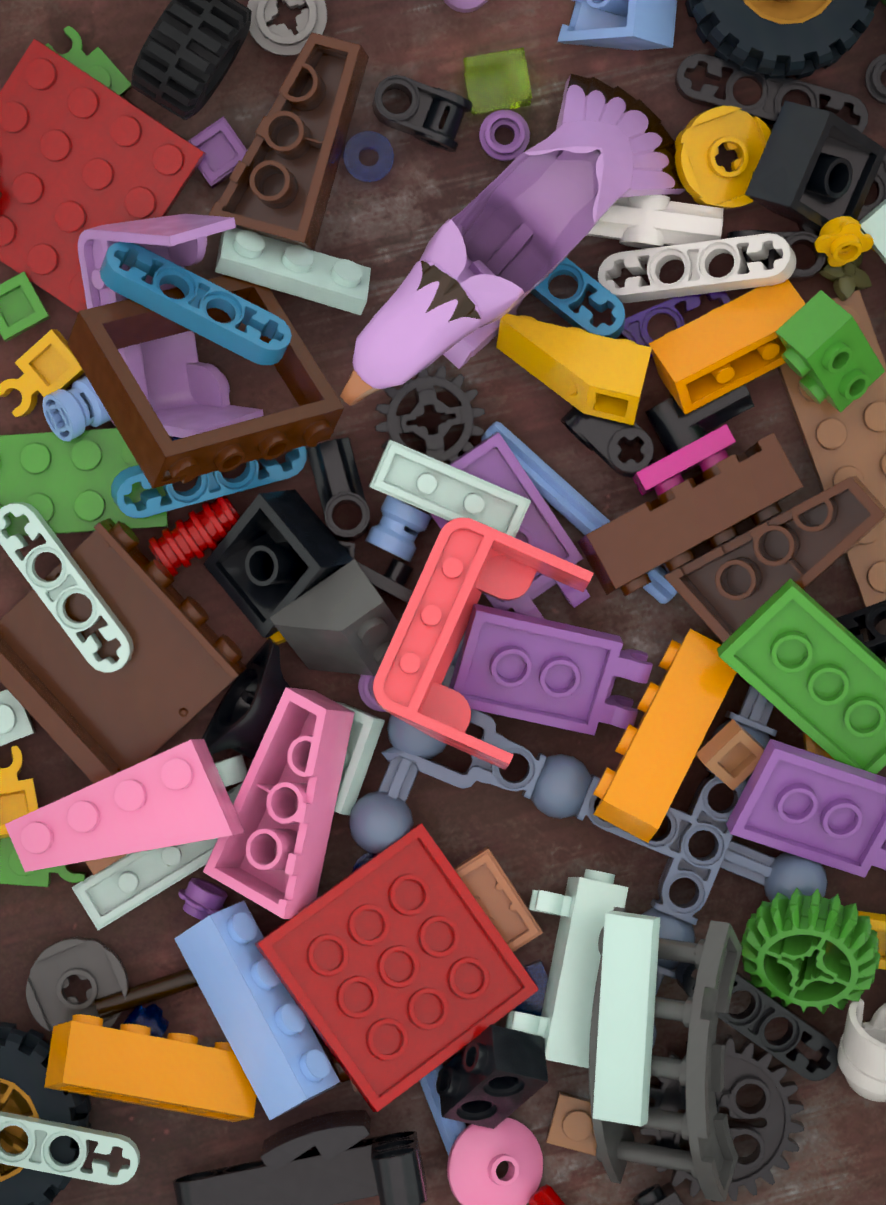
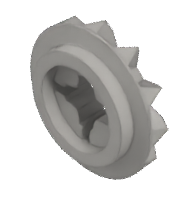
[247,0,327,57]

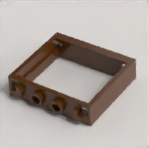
[67,275,344,488]

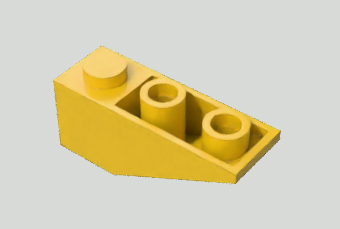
[496,313,652,426]

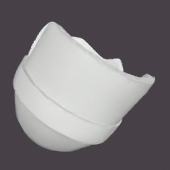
[837,998,886,1102]

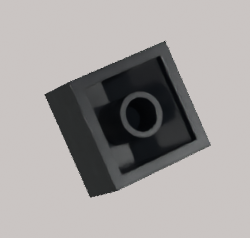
[745,100,886,233]
[204,489,353,638]

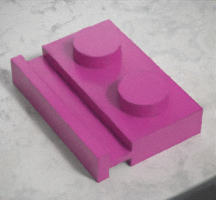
[632,424,736,496]

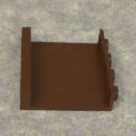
[0,518,247,784]

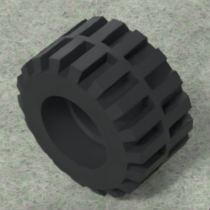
[131,0,252,120]

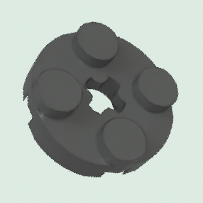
[26,937,129,1032]

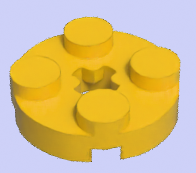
[675,106,771,209]

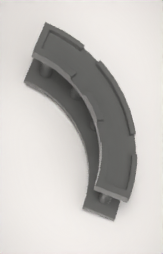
[589,907,743,1202]

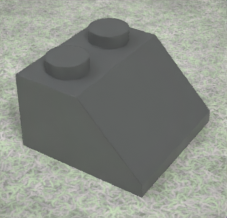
[270,559,399,676]

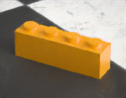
[593,628,737,843]
[44,1014,257,1122]

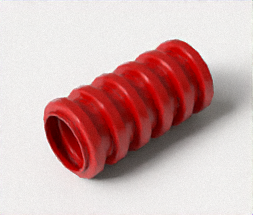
[148,496,240,577]

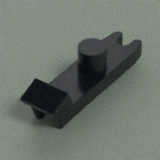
[339,541,413,603]

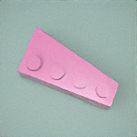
[203,687,355,919]
[5,739,245,872]

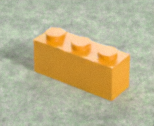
[649,279,806,415]

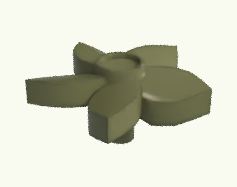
[818,252,872,301]

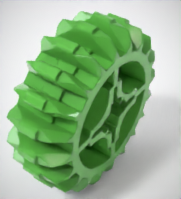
[741,888,880,1015]

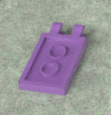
[430,432,591,619]
[449,603,653,736]
[726,739,886,878]

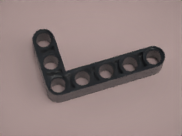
[173,1131,427,1205]

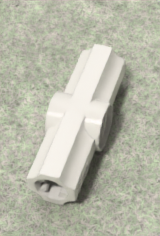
[586,195,724,249]

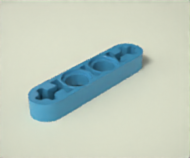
[100,242,292,365]
[111,446,307,518]

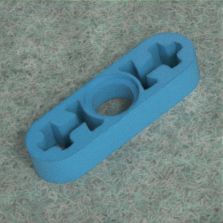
[527,257,625,339]

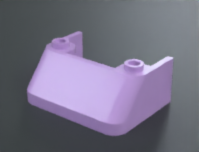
[78,214,264,438]

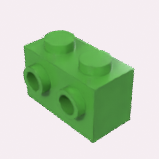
[776,290,885,413]

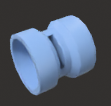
[42,376,111,442]
[365,495,432,562]

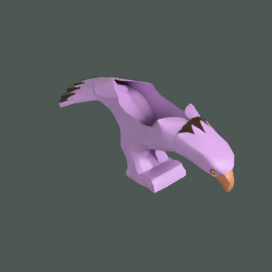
[340,74,686,406]

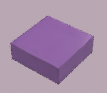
[188,116,247,189]

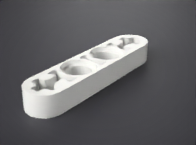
[598,233,797,303]

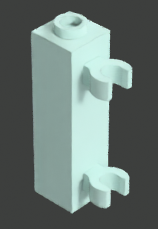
[505,869,629,1068]

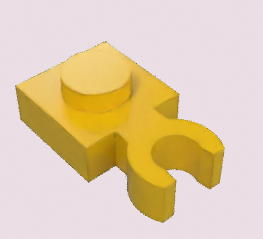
[0,329,84,417]
[0,746,38,839]

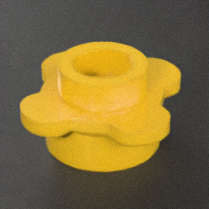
[814,216,874,267]

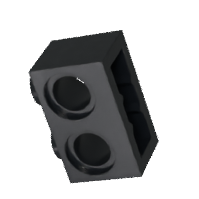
[436,1024,548,1129]

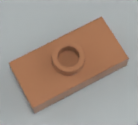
[454,846,543,952]

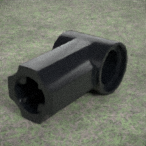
[645,384,754,455]
[306,437,370,541]

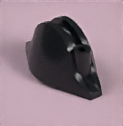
[201,638,291,759]

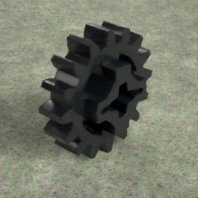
[374,366,485,463]

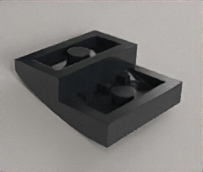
[260,1110,371,1174]

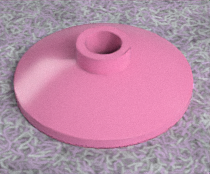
[447,1117,543,1205]

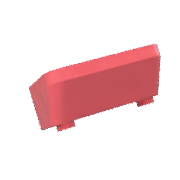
[373,517,594,770]

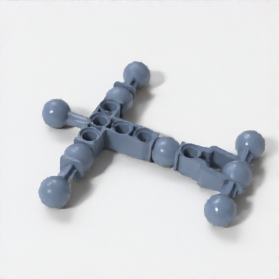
[349,631,828,1048]

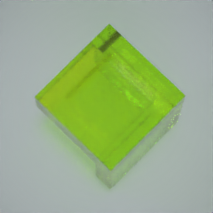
[462,47,532,115]

